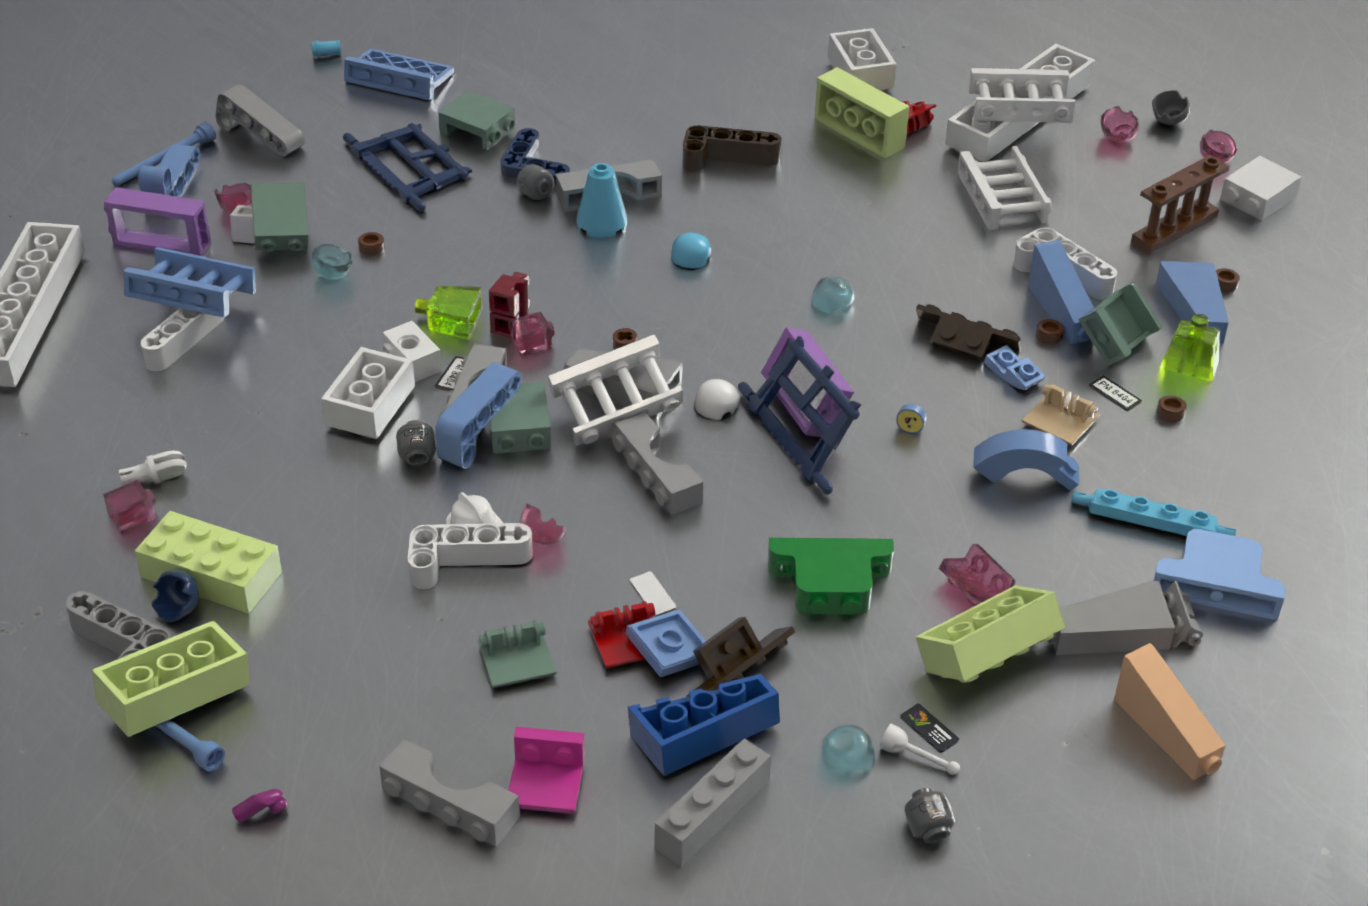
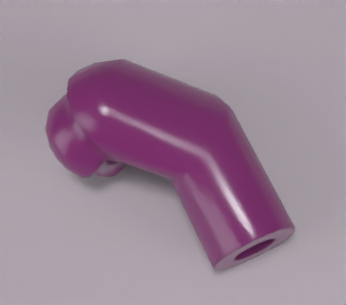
[232,789,287,823]

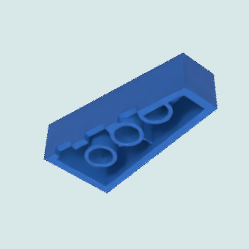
[627,674,780,776]

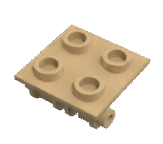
[1022,384,1100,446]

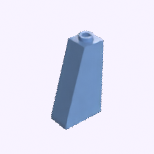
[1028,240,1094,345]
[1156,261,1229,344]

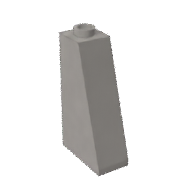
[563,349,682,417]
[1048,581,1175,655]

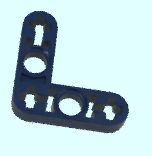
[500,128,570,186]

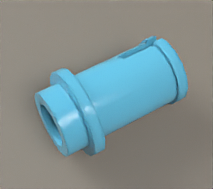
[311,40,341,58]

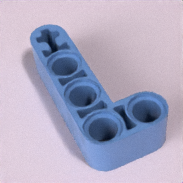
[138,144,200,197]
[435,362,522,469]

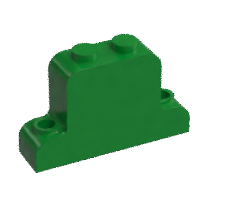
[768,537,894,615]

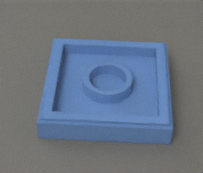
[625,609,706,677]

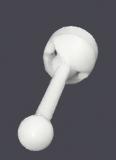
[879,723,960,775]

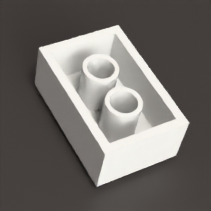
[827,28,896,91]
[321,347,415,439]

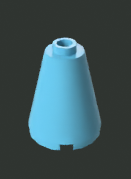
[576,163,628,238]

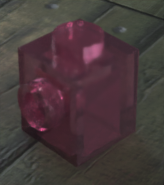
[510,311,555,357]
[103,480,156,534]

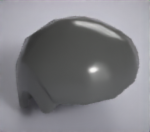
[1152,90,1191,126]

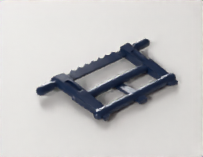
[343,123,472,212]
[738,336,861,495]

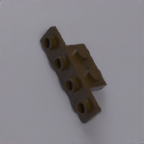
[916,304,1022,361]
[686,617,795,697]

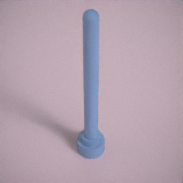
[112,122,216,186]
[155,720,225,772]

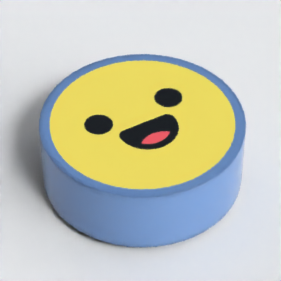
[896,404,927,434]

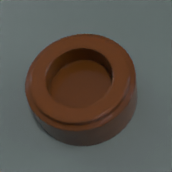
[358,232,385,255]
[1216,268,1240,292]
[1036,319,1064,344]
[1156,396,1187,422]

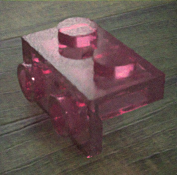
[938,544,1016,606]

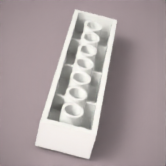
[945,44,1095,162]
[0,222,85,387]

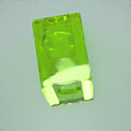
[415,286,483,340]
[1160,314,1220,381]

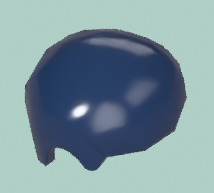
[151,569,199,622]

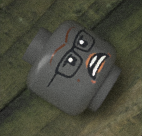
[517,164,554,201]
[396,420,436,466]
[904,788,955,843]

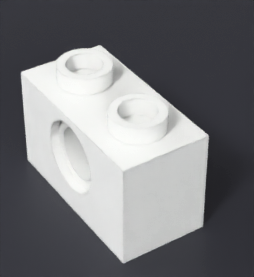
[382,321,442,382]

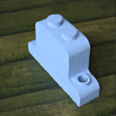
[1153,529,1285,620]

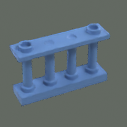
[123,247,255,318]

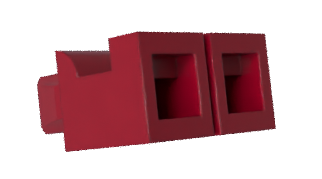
[489,272,530,339]

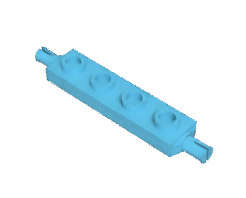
[1071,488,1237,536]

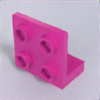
[508,727,585,814]

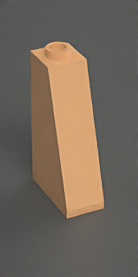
[1114,643,1226,781]

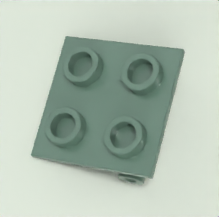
[477,620,557,688]

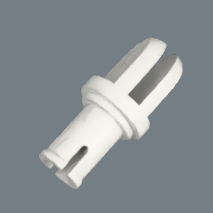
[119,450,187,488]

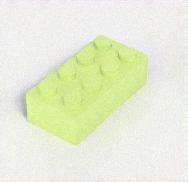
[814,67,909,159]
[135,511,282,614]
[915,585,1065,683]
[92,621,250,737]

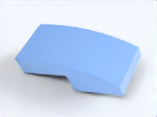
[984,345,1046,390]

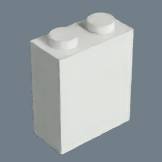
[1220,156,1302,221]

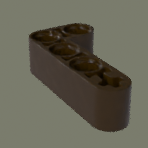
[682,125,782,172]

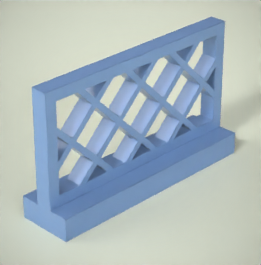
[344,48,454,100]

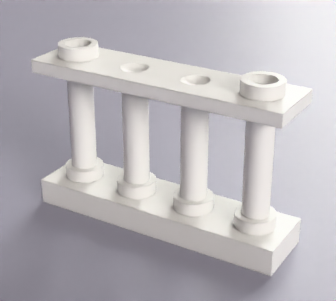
[969,68,1076,123]
[957,146,1052,230]
[548,334,683,446]

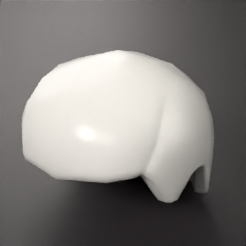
[694,379,740,420]

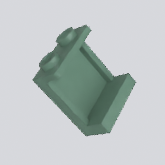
[438,90,516,150]
[251,182,308,252]
[1078,282,1162,366]
[490,382,551,453]

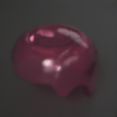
[1100,106,1139,143]
[1199,129,1237,164]
[214,183,252,213]
[520,503,567,545]

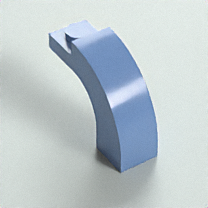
[973,429,1079,491]

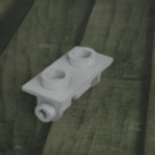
[1163,581,1203,649]

